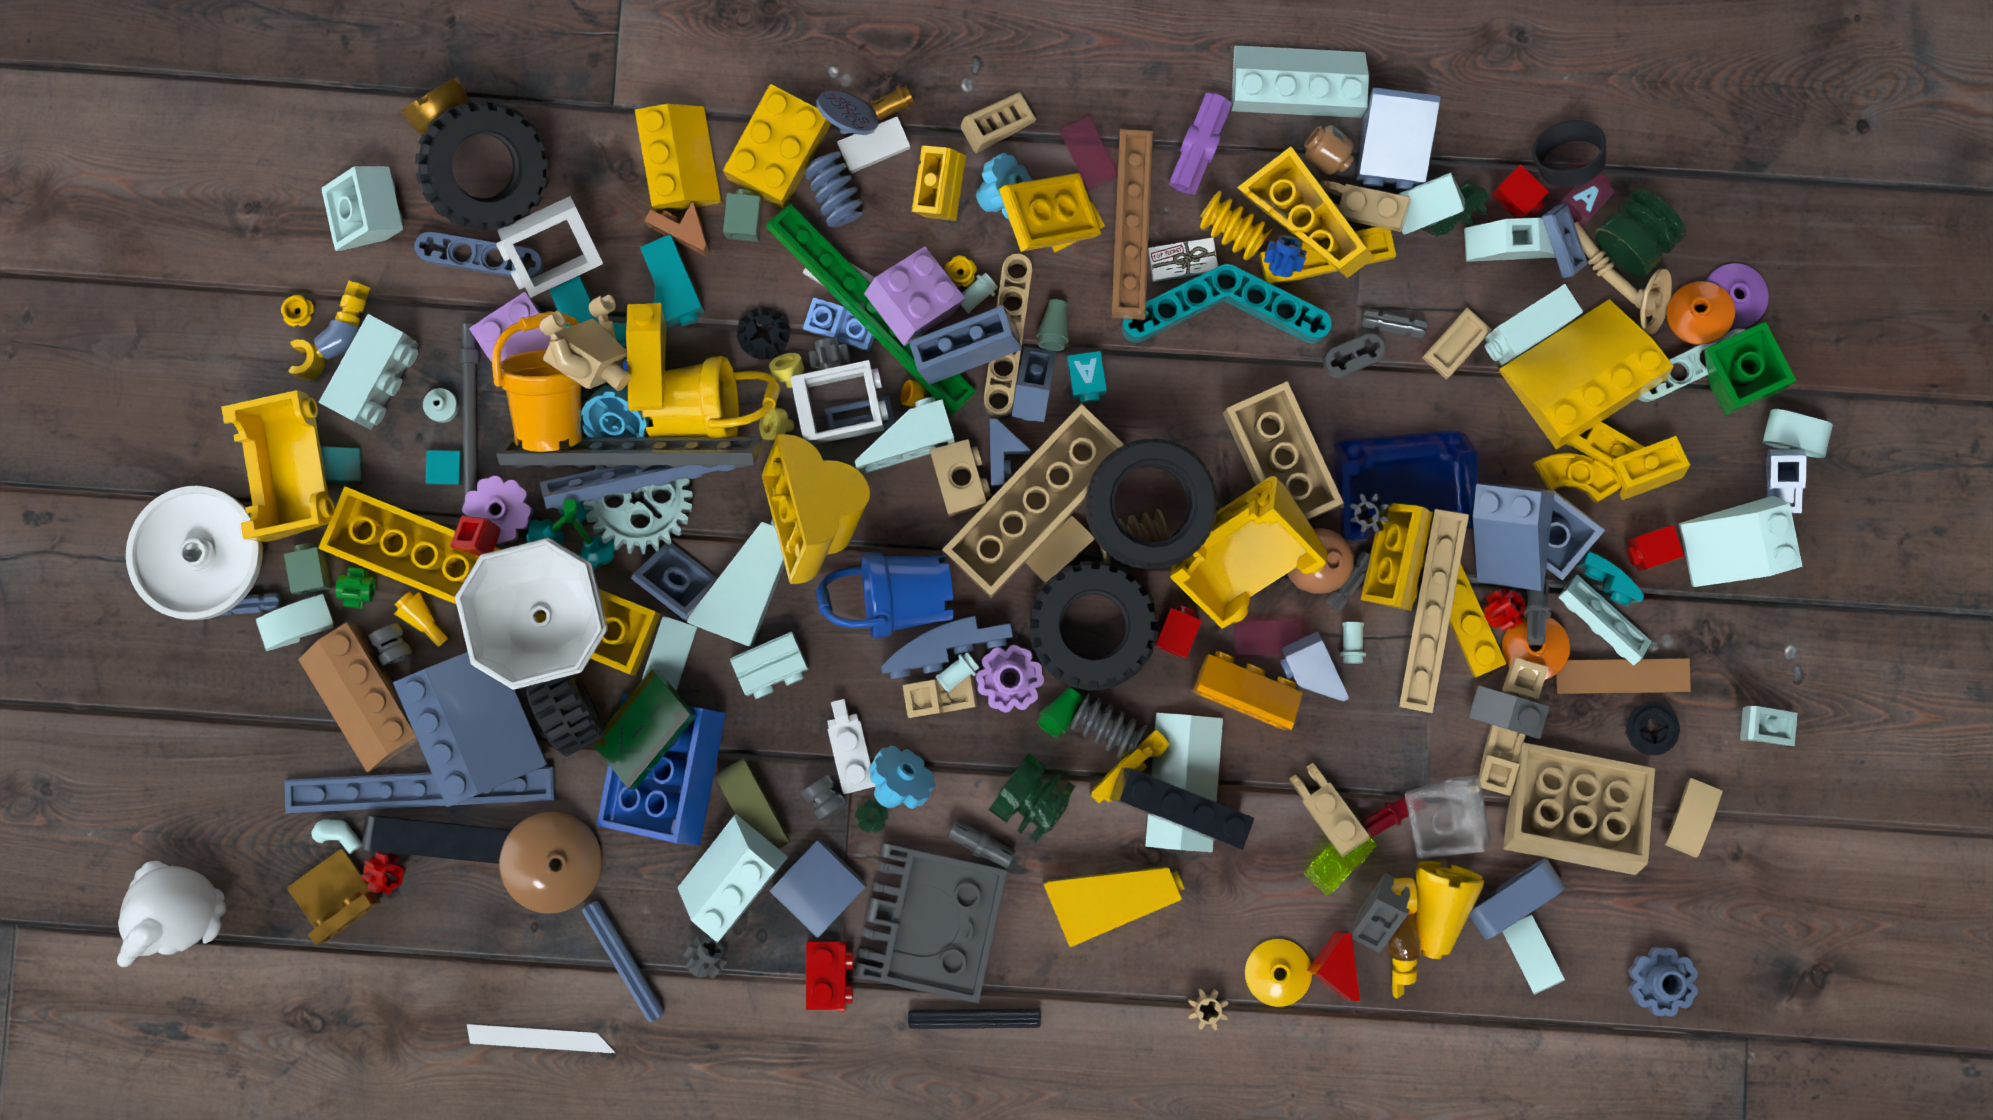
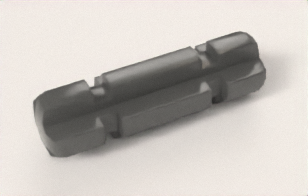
[1361,308,1427,338]
[1326,551,1370,611]

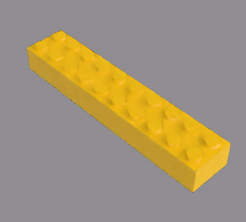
[318,486,661,676]

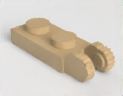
[1320,181,1411,232]
[1289,763,1370,857]

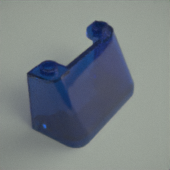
[1334,431,1478,541]

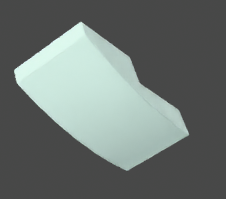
[256,594,333,651]
[1502,915,1565,995]

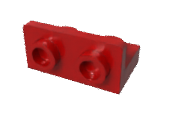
[806,941,854,1012]

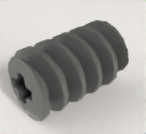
[1071,691,1147,759]

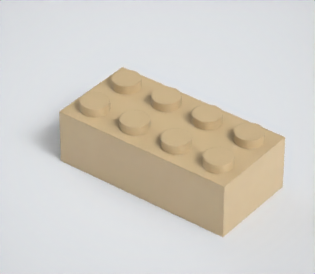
[1223,381,1343,520]

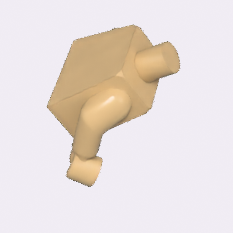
[540,295,631,391]

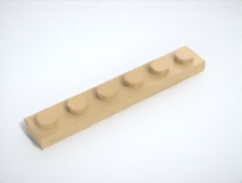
[1399,509,1469,713]

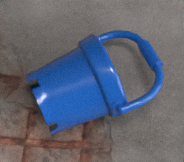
[815,552,953,639]

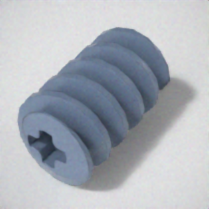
[804,152,864,227]

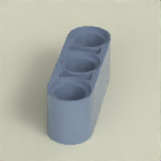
[1469,858,1566,940]

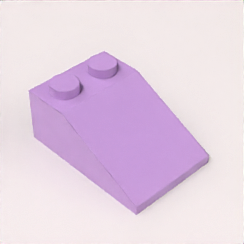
[469,292,551,362]

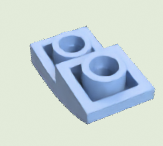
[803,297,874,352]

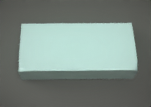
[1397,172,1465,234]
[642,616,698,690]

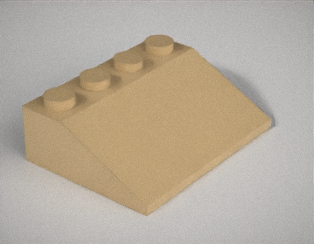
[1503,743,1655,875]

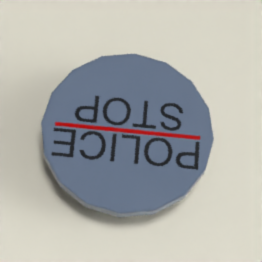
[816,91,879,135]

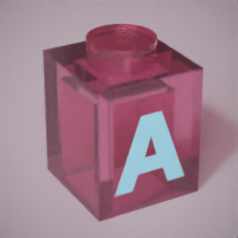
[1558,173,1615,227]

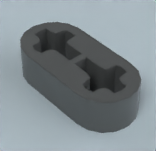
[1323,333,1385,378]

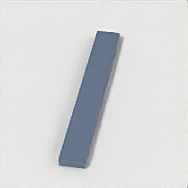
[284,767,556,813]

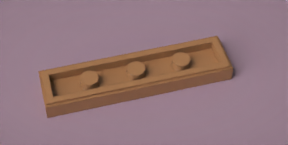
[1554,658,1691,694]

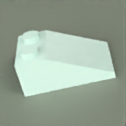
[855,397,955,474]
[1678,496,1803,587]

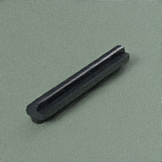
[908,1009,1041,1029]

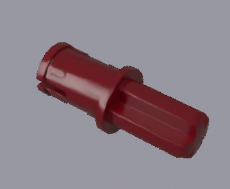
[1360,789,1426,838]

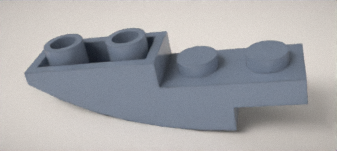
[881,616,1013,679]

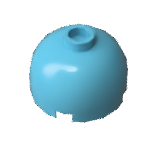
[581,385,650,437]

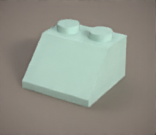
[321,166,403,251]

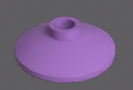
[1703,263,1769,329]

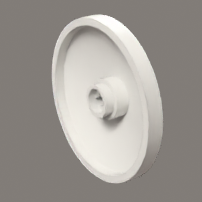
[126,486,263,620]

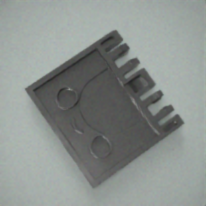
[854,843,1007,1004]

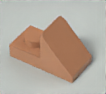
[644,202,710,257]

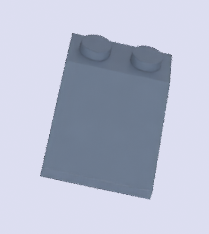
[1473,483,1555,591]

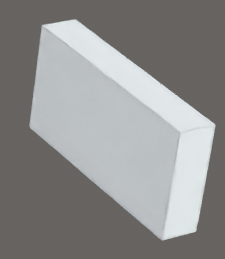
[837,117,910,174]

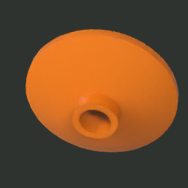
[1666,281,1735,345]
[1502,617,1570,680]

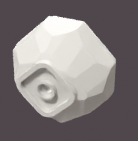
[455,538,608,690]

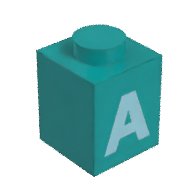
[1067,351,1107,404]

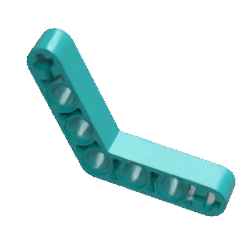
[1121,264,1332,344]

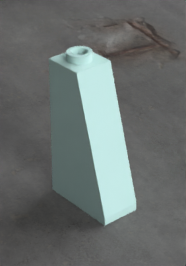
[687,519,785,648]

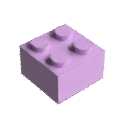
[864,246,965,346]

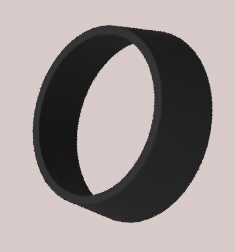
[1532,120,1606,187]

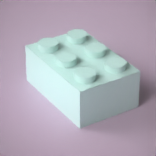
[318,314,419,430]

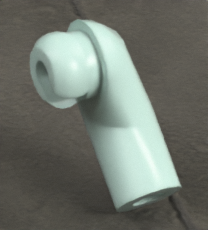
[311,819,362,854]

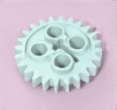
[583,465,692,554]

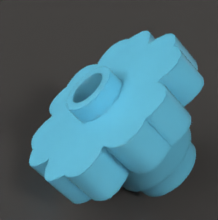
[976,153,1032,219]
[869,746,935,809]

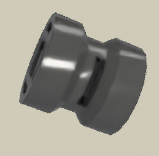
[368,623,413,667]
[801,774,846,821]

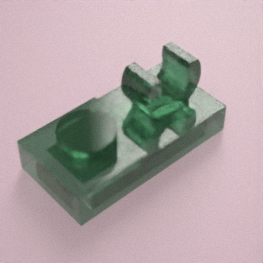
[1421,182,1490,237]

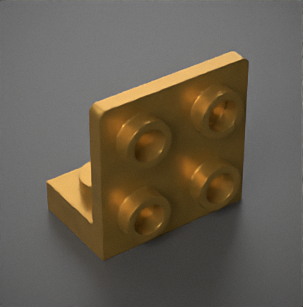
[288,849,382,945]

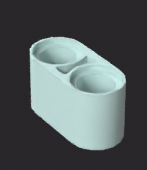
[1762,409,1833,458]

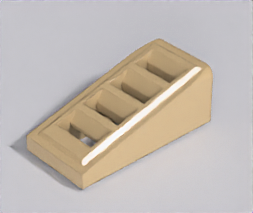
[961,92,1036,153]

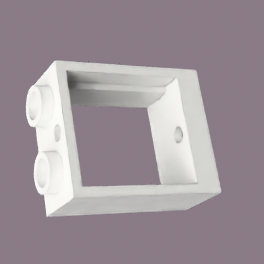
[496,196,603,298]
[790,360,889,445]

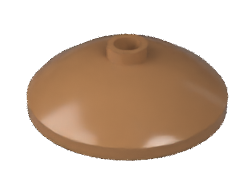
[499,812,602,914]

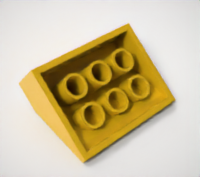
[1499,299,1674,450]

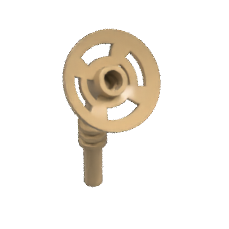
[1574,221,1672,335]

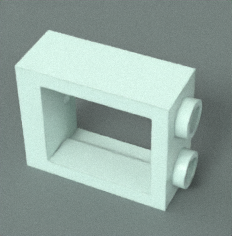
[1484,284,1583,365]

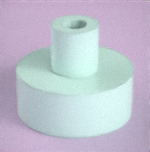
[423,388,459,423]

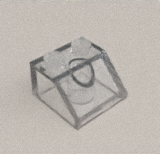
[1405,775,1491,858]

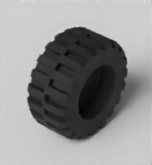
[415,101,550,231]
[1030,561,1159,691]

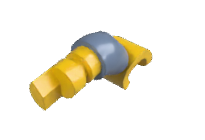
[288,281,370,381]

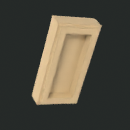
[1422,308,1492,380]

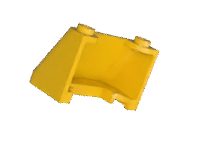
[221,390,334,542]
[1170,476,1328,629]

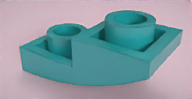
[1577,551,1644,606]

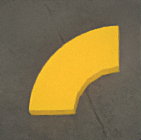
[1532,453,1623,503]

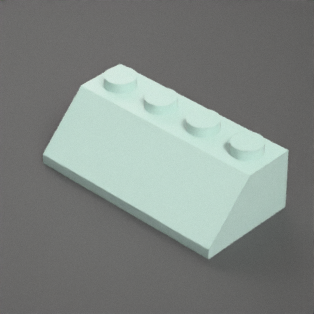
[1231,45,1369,118]

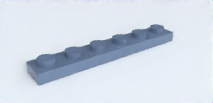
[540,465,736,509]

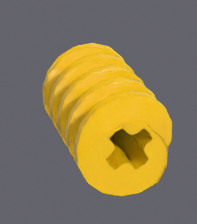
[1200,190,1272,261]

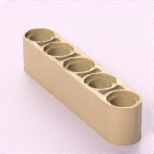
[984,254,1032,418]

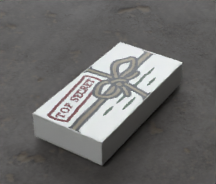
[1148,238,1218,282]

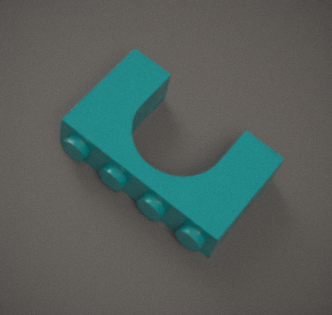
[549,235,705,348]

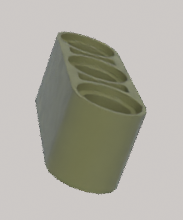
[715,757,791,849]

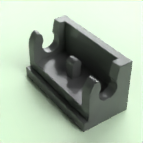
[1351,873,1410,953]

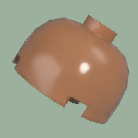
[1287,528,1354,594]

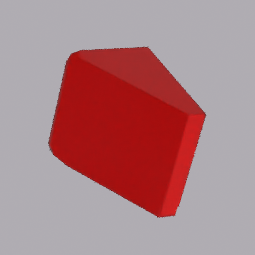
[450,516,501,556]

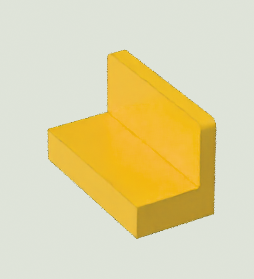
[1612,436,1690,500]

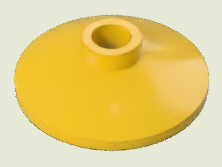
[1245,939,1312,1007]

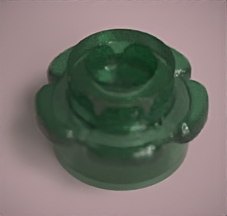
[855,800,888,833]

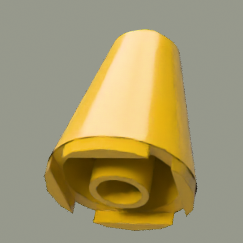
[1416,861,1484,959]

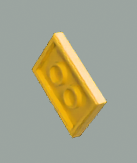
[999,173,1101,252]

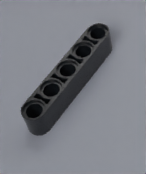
[361,815,512,864]

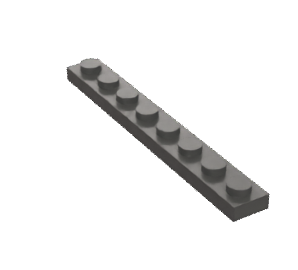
[497,437,763,468]

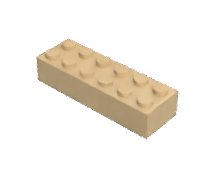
[942,404,1124,598]

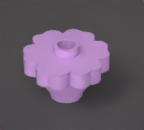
[462,476,533,545]
[976,645,1044,713]

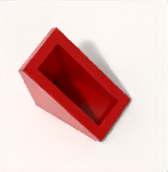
[1307,931,1360,1002]

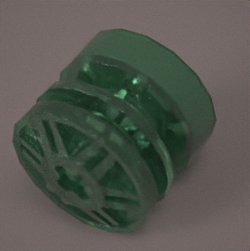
[1594,188,1686,278]
[988,753,1076,843]

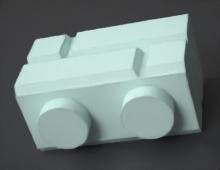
[730,632,809,699]

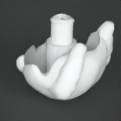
[117,860,226,967]

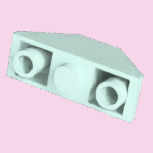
[1464,218,1556,262]

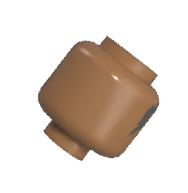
[1304,125,1354,175]

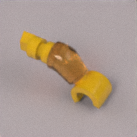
[1388,878,1421,999]

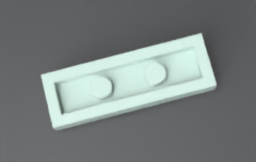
[1558,575,1652,665]

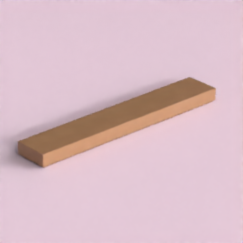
[1111,129,1153,320]

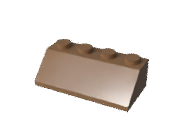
[298,622,418,773]

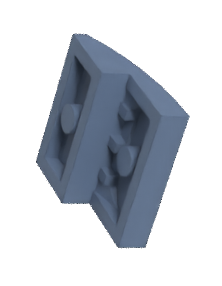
[770,838,867,938]

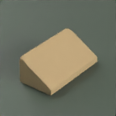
[1025,516,1095,584]

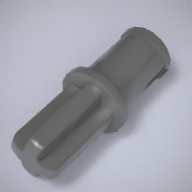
[1523,583,1551,645]

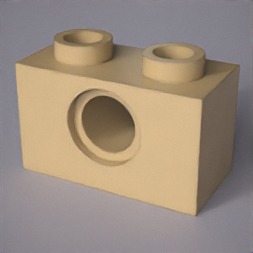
[930,439,991,517]

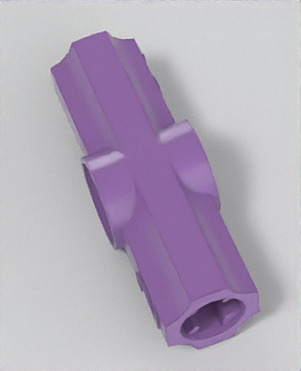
[1169,92,1232,195]

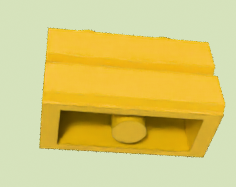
[912,146,966,221]

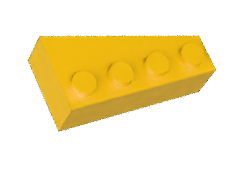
[1237,147,1374,278]

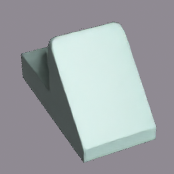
[1740,706,1798,746]

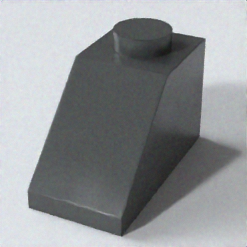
[1468,685,1550,739]

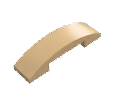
[1477,658,1548,796]

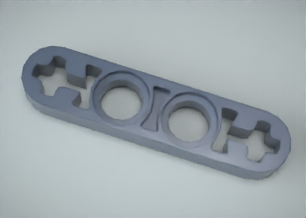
[414,232,544,279]

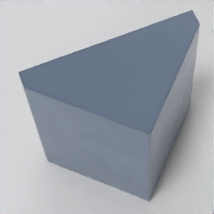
[1546,488,1605,581]
[631,543,718,620]

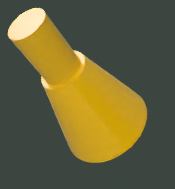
[394,591,448,647]

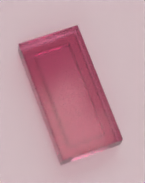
[1060,116,1117,191]
[1234,620,1302,656]

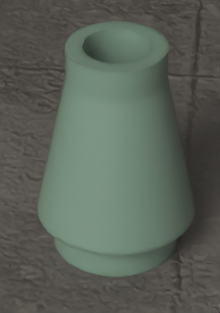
[1036,299,1069,351]

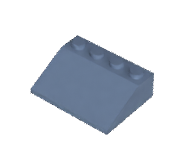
[393,652,548,808]

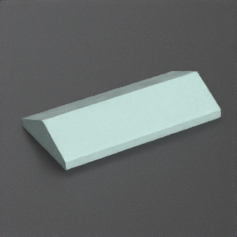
[1145,713,1223,852]

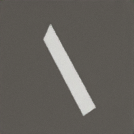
[467,1024,615,1053]

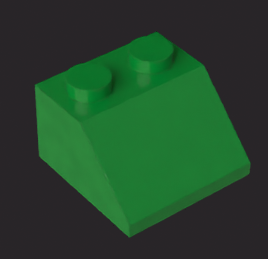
[1704,322,1796,417]

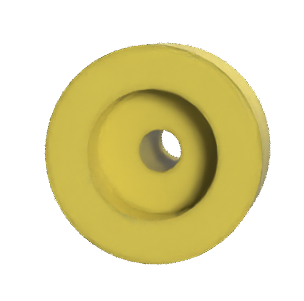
[769,353,805,388]
[759,407,794,441]

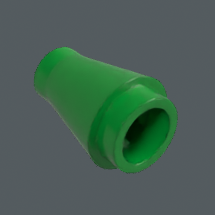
[1036,687,1084,738]

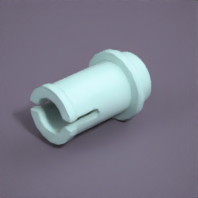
[961,273,998,314]
[1340,622,1366,664]
[936,652,980,693]

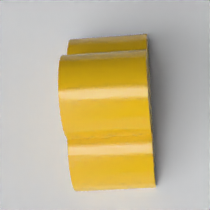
[761,434,870,584]

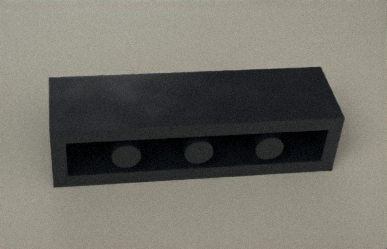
[1110,767,1255,850]

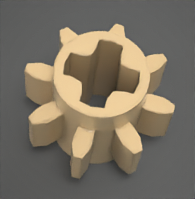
[1187,988,1228,1030]

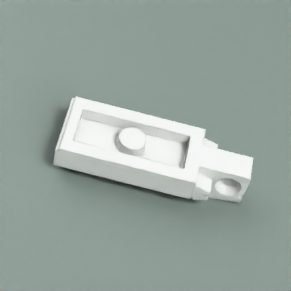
[827,699,875,794]

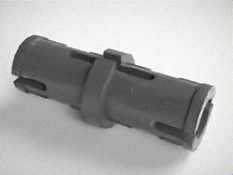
[947,819,1016,869]

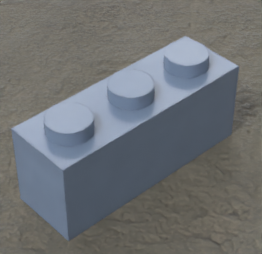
[909,306,1022,385]

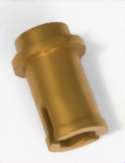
[871,85,915,121]

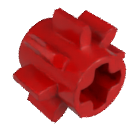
[1484,588,1526,631]
[361,851,406,895]

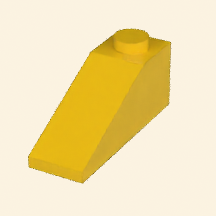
[626,303,667,411]

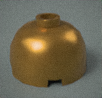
[401,77,469,135]

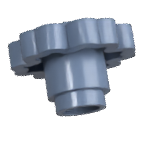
[1628,947,1698,1017]

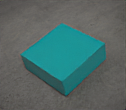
[426,451,462,485]

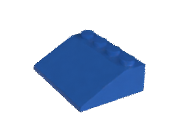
[596,694,726,846]

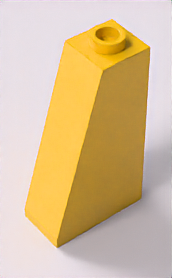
[1043,866,1185,947]

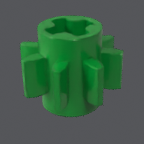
[335,567,376,609]

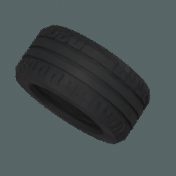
[1085,438,1218,569]

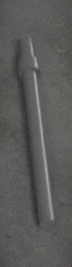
[458,323,479,516]

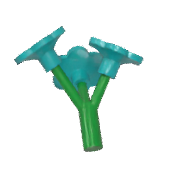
[526,499,615,570]

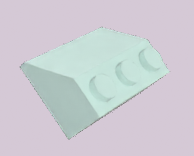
[678,814,788,943]

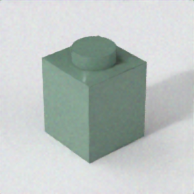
[723,189,763,242]
[284,543,333,595]

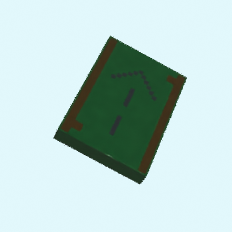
[592,669,697,790]

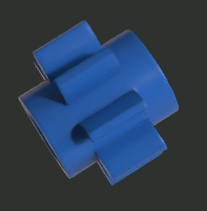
[1264,235,1307,277]

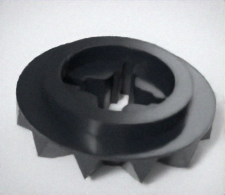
[737,306,790,360]
[1625,702,1680,755]

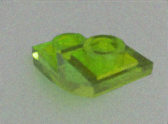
[1303,838,1377,897]

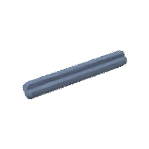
[582,901,664,1022]

